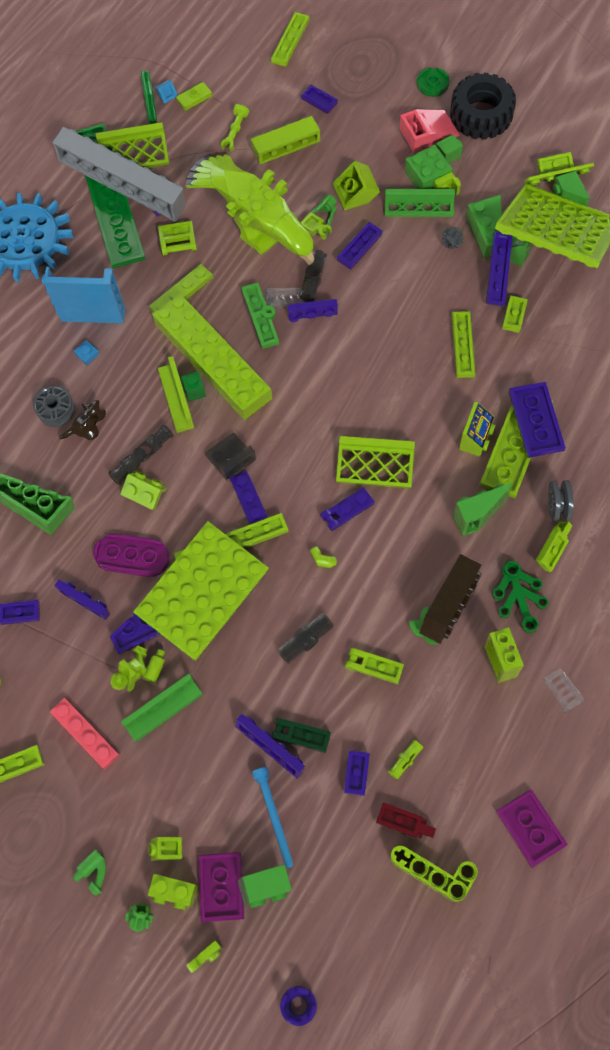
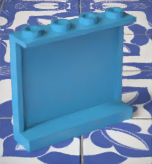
[42,267,126,323]

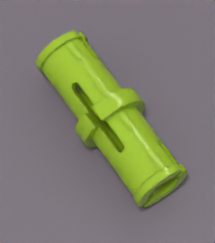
[388,739,424,780]

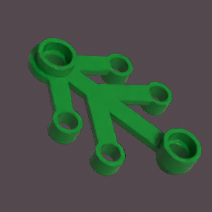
[492,561,549,634]

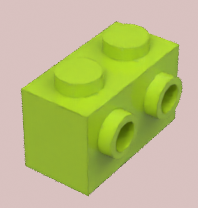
[148,874,198,910]

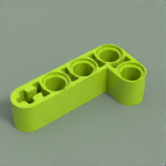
[390,846,478,902]

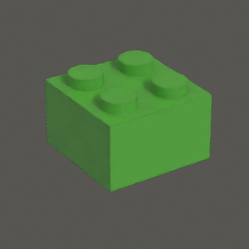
[405,145,453,189]
[238,864,292,909]

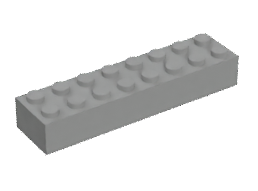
[52,127,186,222]

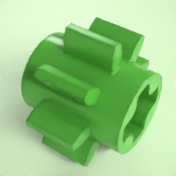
[125,903,154,932]

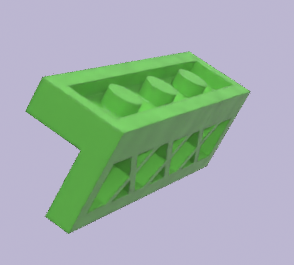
[385,189,455,217]
[121,674,203,742]

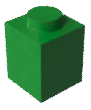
[181,371,206,402]

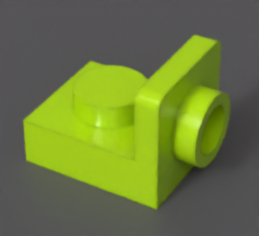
[433,172,461,195]
[148,837,182,861]

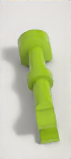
[221,104,249,152]

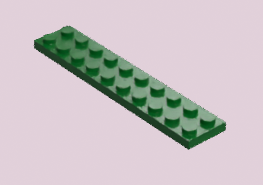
[76,123,146,269]

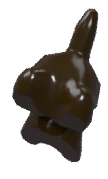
[59,400,106,440]

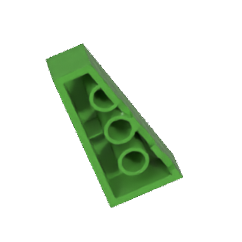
[0,473,75,535]

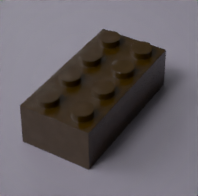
[419,554,482,644]

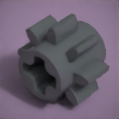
[442,227,464,249]

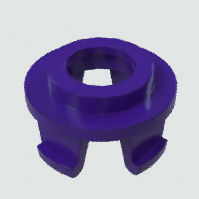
[280,986,317,1026]

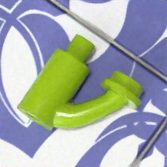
[132,646,165,683]

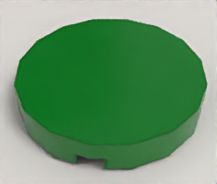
[417,67,449,97]

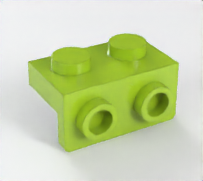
[120,471,167,510]

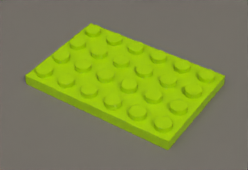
[133,521,269,662]

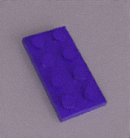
[508,382,566,458]

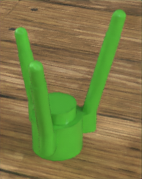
[312,194,337,236]

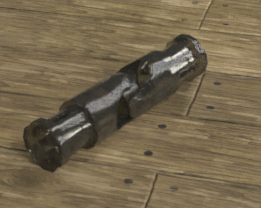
[108,424,174,485]

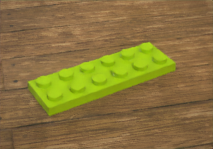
[479,400,553,499]

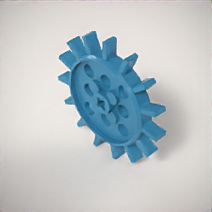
[0,193,74,282]

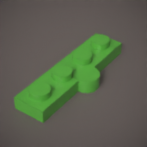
[241,282,279,349]

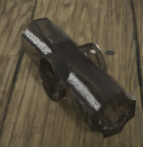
[299,250,327,302]
[277,613,334,664]

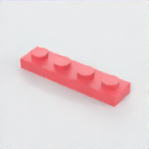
[50,698,119,770]

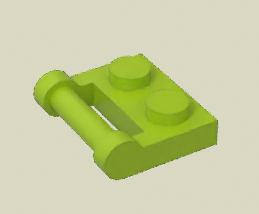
[158,221,197,256]

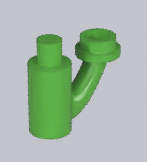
[72,849,106,896]

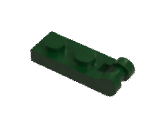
[271,718,331,753]

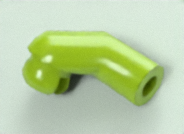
[310,547,337,568]

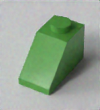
[553,171,590,206]
[510,236,532,267]

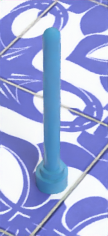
[252,767,293,868]

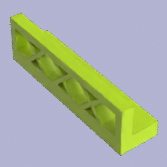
[158,356,194,433]

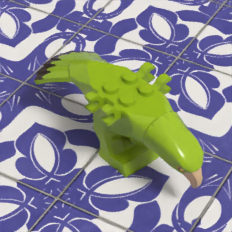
[185,152,314,265]

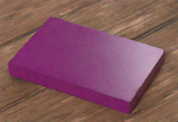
[496,789,568,868]
[198,852,245,922]

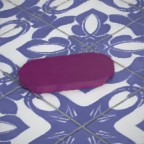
[93,534,170,577]

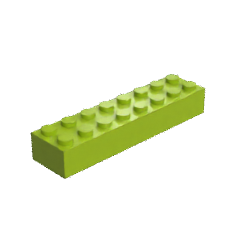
[152,294,272,421]

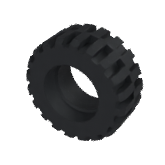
[450,72,516,140]

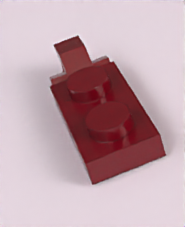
[376,803,436,839]

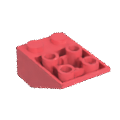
[400,109,459,153]

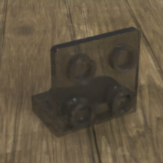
[205,433,256,481]

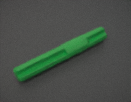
[141,70,157,124]

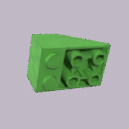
[453,483,512,537]

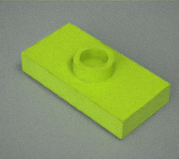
[176,82,212,111]

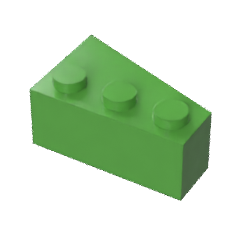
[466,195,502,258]

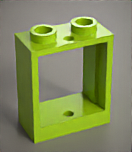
[484,627,524,683]

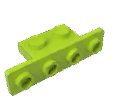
[524,152,594,186]

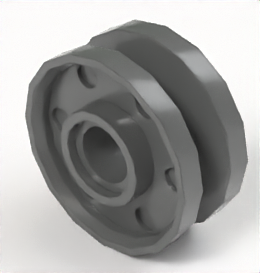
[33,386,75,427]
[548,480,574,521]

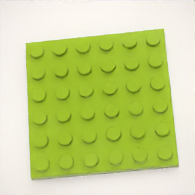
[495,183,610,268]

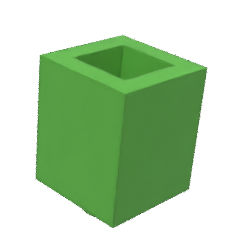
[436,134,463,163]

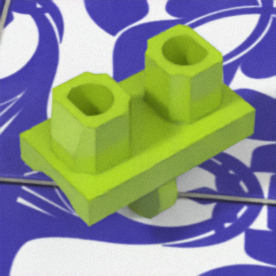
[110,658,142,692]

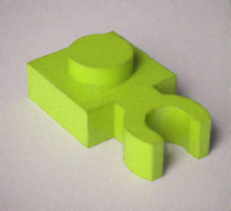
[301,212,332,240]
[186,940,223,973]

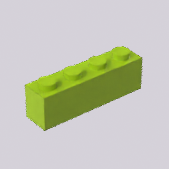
[251,116,320,165]

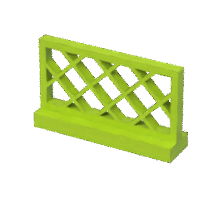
[96,122,170,168]
[336,436,415,488]

